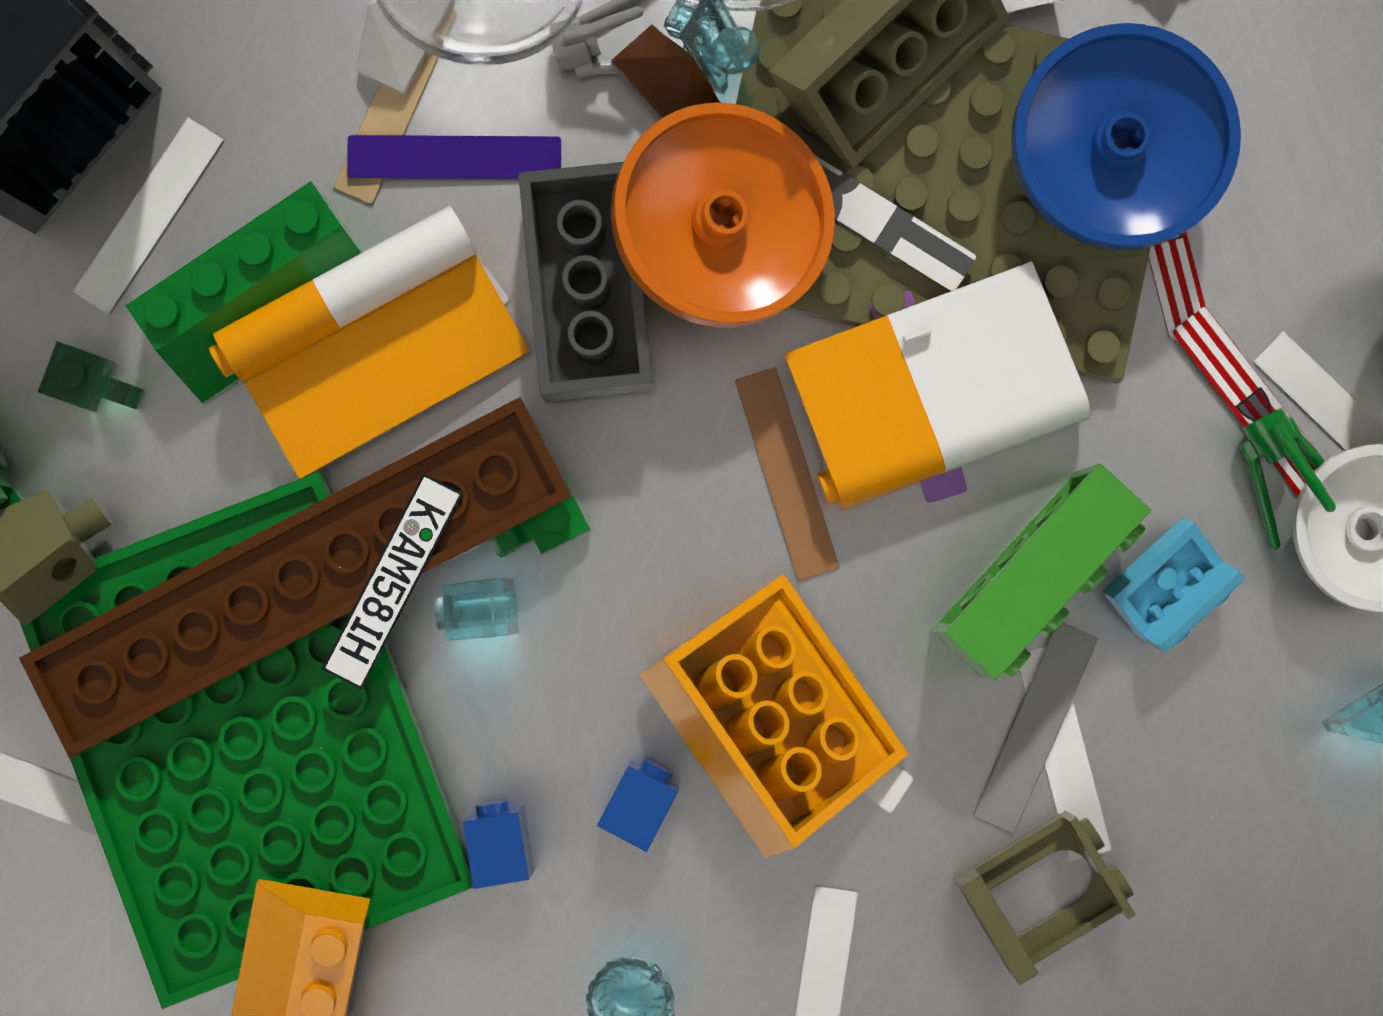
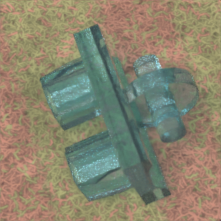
[664,0,760,95]

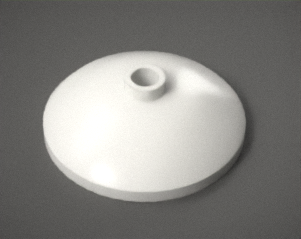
[1293,444,1383,612]

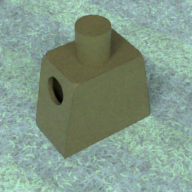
[0,491,113,626]

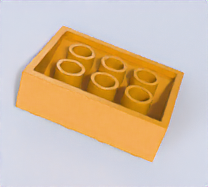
[639,574,909,858]

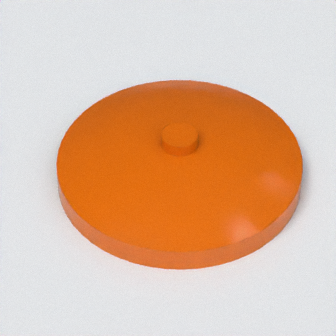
[611,103,835,328]

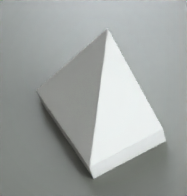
[356,0,455,96]

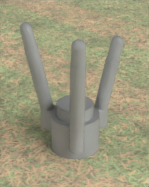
[549,0,643,79]

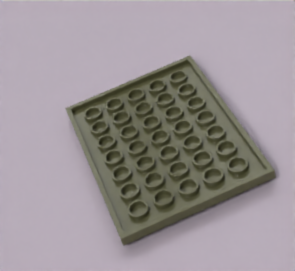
[736,0,1151,383]

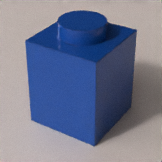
[597,758,679,852]
[463,799,534,889]

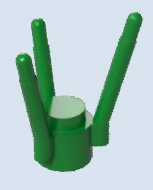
[1239,407,1336,550]

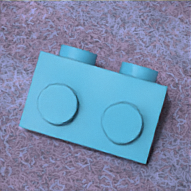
[1102,517,1244,653]

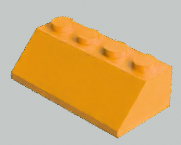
[231,879,370,1016]

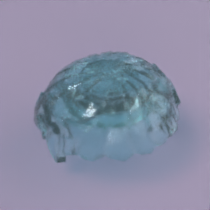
[586,956,675,1016]

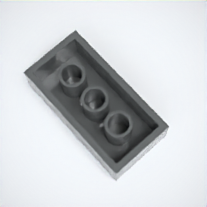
[518,162,654,402]

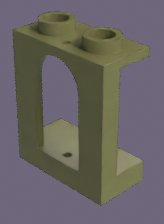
[953,811,1136,985]

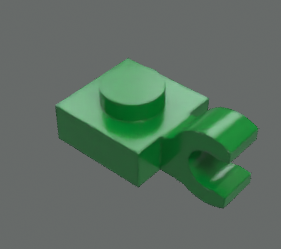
[490,481,590,558]

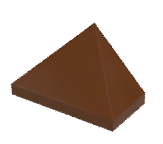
[611,24,721,119]

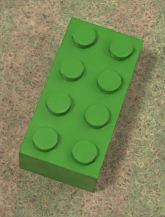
[930,463,1151,680]

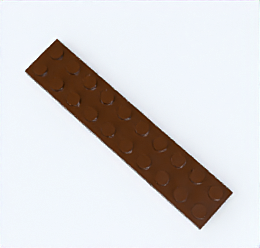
[19,397,573,758]

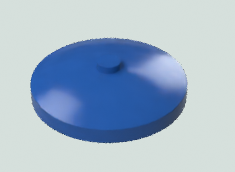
[1011,23,1241,250]

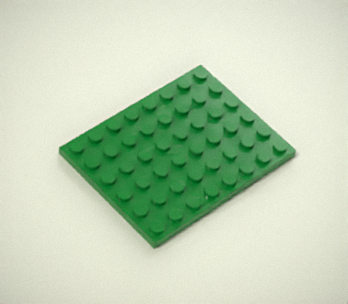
[19,472,473,1009]

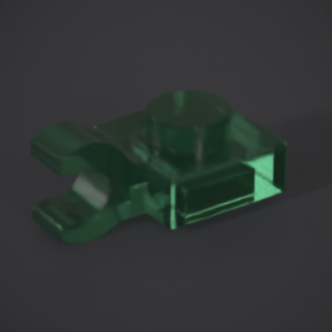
[38,341,144,412]

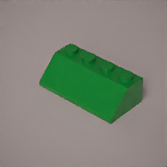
[125,181,363,404]

